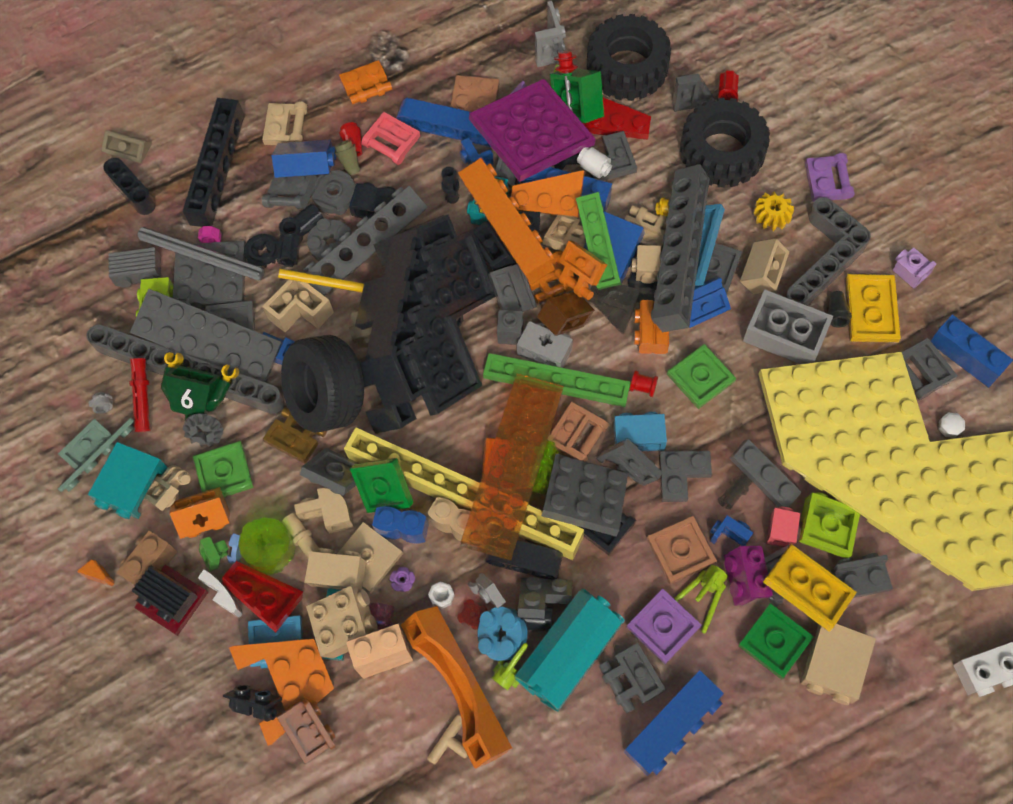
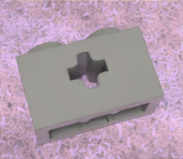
[517,321,573,368]

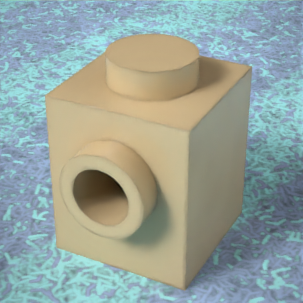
[632,245,661,284]

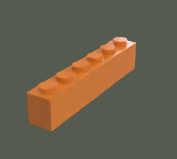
[458,158,555,285]

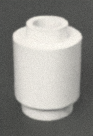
[577,147,612,178]

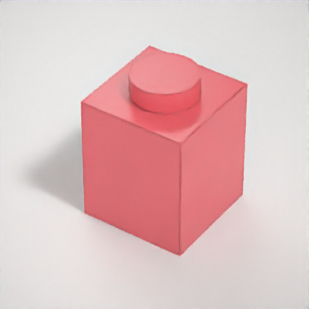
[766,507,800,547]

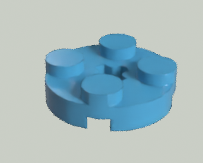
[478,607,527,661]

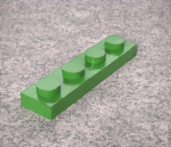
[576,192,621,290]

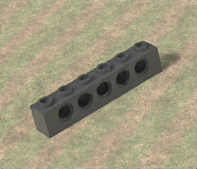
[303,186,427,296]

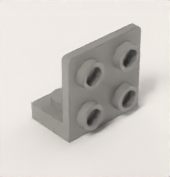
[535,1,566,67]

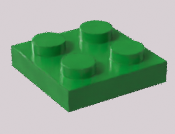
[350,458,414,513]
[738,603,814,680]

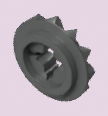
[183,414,223,447]

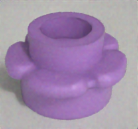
[390,567,415,592]

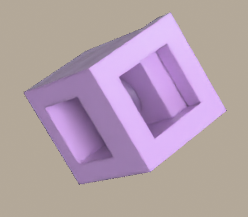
[893,248,936,289]

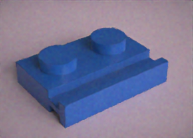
[689,276,731,328]

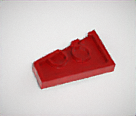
[583,97,651,140]

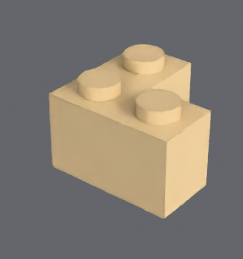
[262,280,334,332]

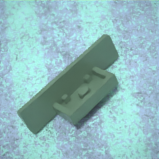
[58,418,134,492]

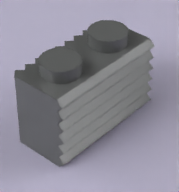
[108,247,161,287]

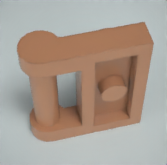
[546,402,609,462]

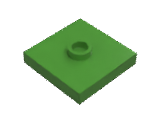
[667,344,736,410]
[193,441,254,497]

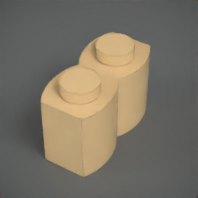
[428,497,482,545]

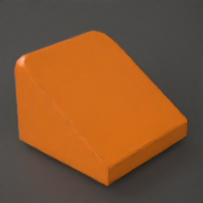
[77,559,115,586]

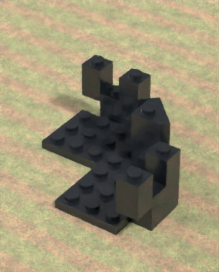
[355,214,496,434]

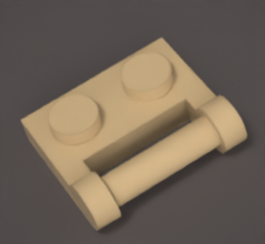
[262,102,308,145]

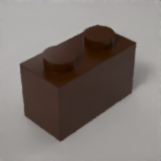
[537,292,595,336]

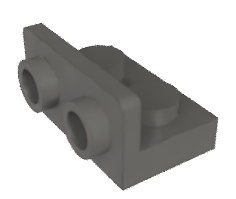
[831,553,893,598]

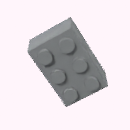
[743,289,833,364]

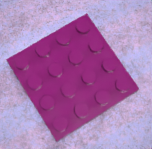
[469,79,596,182]

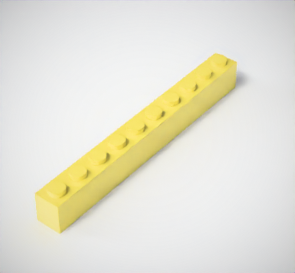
[344,428,584,561]

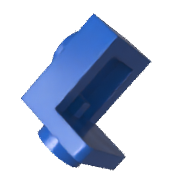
[459,138,494,165]
[710,515,753,546]

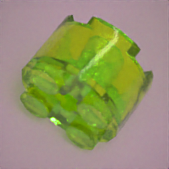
[238,517,296,575]

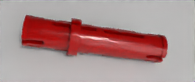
[129,358,151,432]

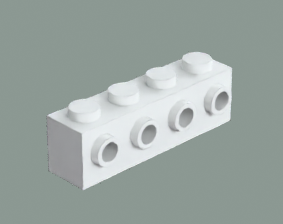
[953,642,1013,697]

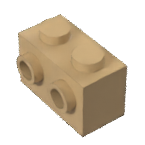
[740,239,789,294]
[304,548,366,590]

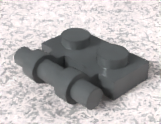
[599,643,666,714]

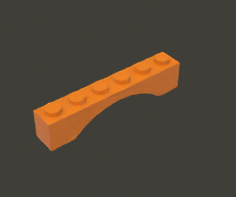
[401,606,512,769]

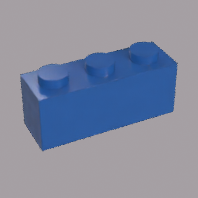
[931,314,1013,388]

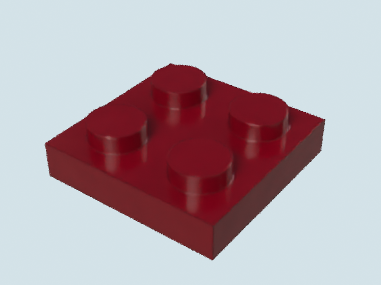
[134,565,208,636]

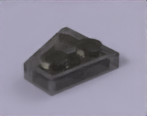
[589,284,640,334]

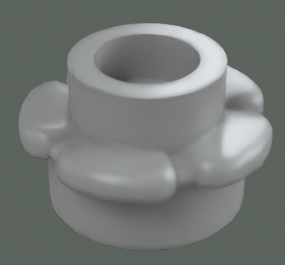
[88,392,113,414]

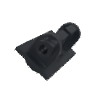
[223,685,282,722]

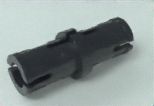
[441,166,460,204]

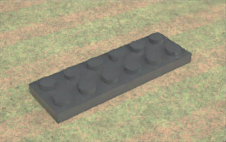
[130,289,283,383]

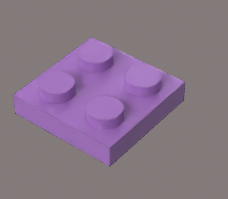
[626,589,702,664]

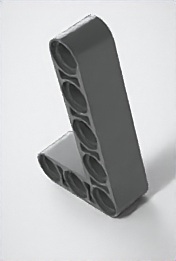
[785,197,871,306]

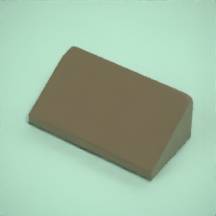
[101,130,152,163]

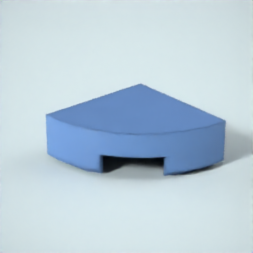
[227,533,247,564]

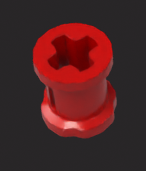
[629,370,659,397]

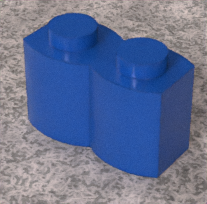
[372,506,429,544]

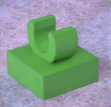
[199,536,229,572]

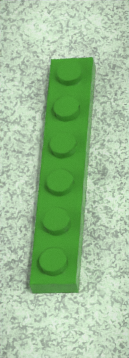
[483,353,631,407]

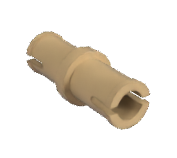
[282,513,319,559]

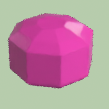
[198,226,222,243]

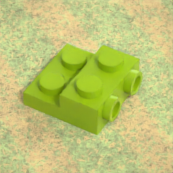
[799,492,860,558]

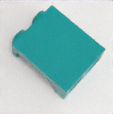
[88,442,167,520]

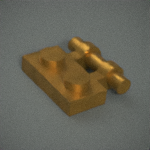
[263,407,327,464]

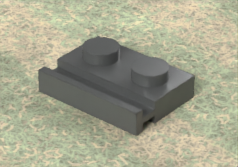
[488,264,537,312]

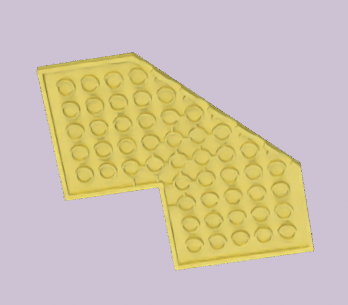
[758,352,1013,591]

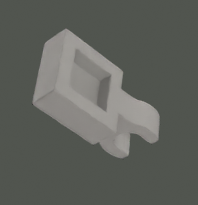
[468,573,506,608]

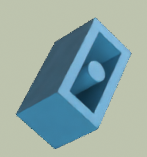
[613,412,667,451]

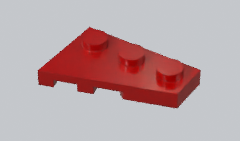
[222,561,303,633]

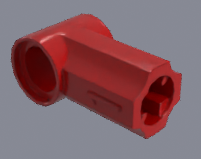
[718,70,739,102]

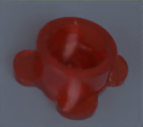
[457,599,488,630]

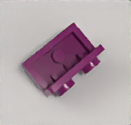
[724,546,773,606]

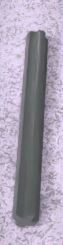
[137,227,265,281]

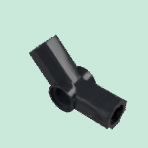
[277,204,324,267]

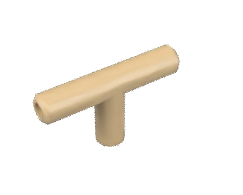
[427,714,468,764]

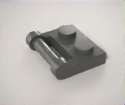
[262,175,317,209]
[902,338,958,400]

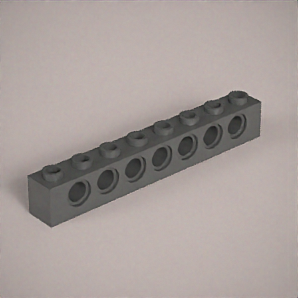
[651,164,710,332]

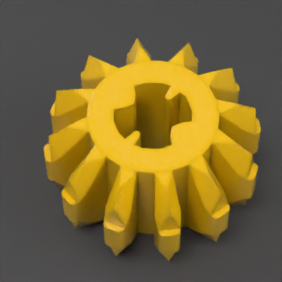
[753,191,794,231]

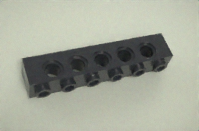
[182,98,244,227]

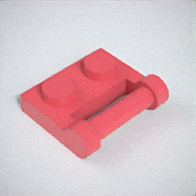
[362,112,420,165]

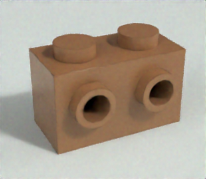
[117,531,178,586]

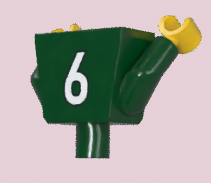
[161,352,239,420]

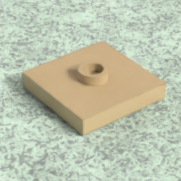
[337,522,403,593]

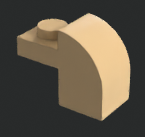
[294,488,354,534]

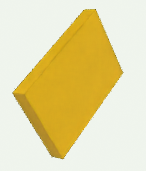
[845,274,901,342]
[763,544,857,632]

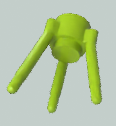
[673,565,728,633]
[491,643,528,691]

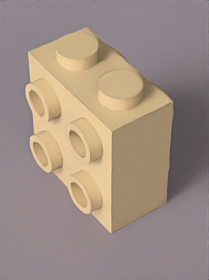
[306,586,377,658]

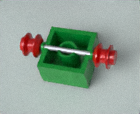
[550,50,604,123]

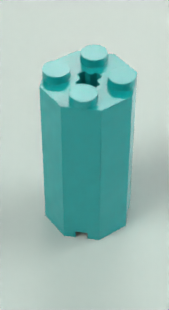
[515,588,625,712]

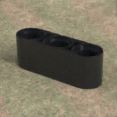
[103,158,156,215]
[485,535,563,579]

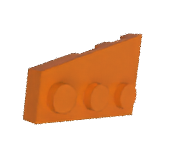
[511,170,585,218]

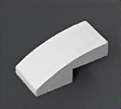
[198,570,243,618]

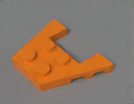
[229,638,334,746]

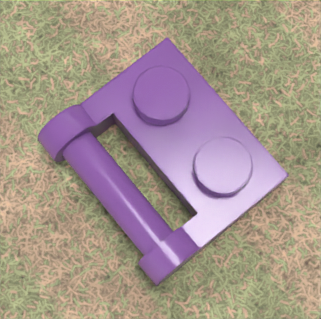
[805,153,855,202]

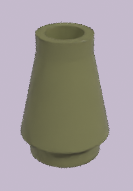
[334,140,360,175]

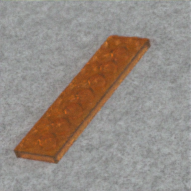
[460,374,564,560]

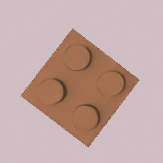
[451,75,499,112]
[647,516,717,584]

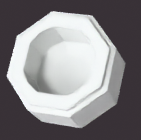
[938,412,965,438]
[428,581,455,609]

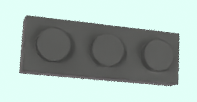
[729,439,801,508]

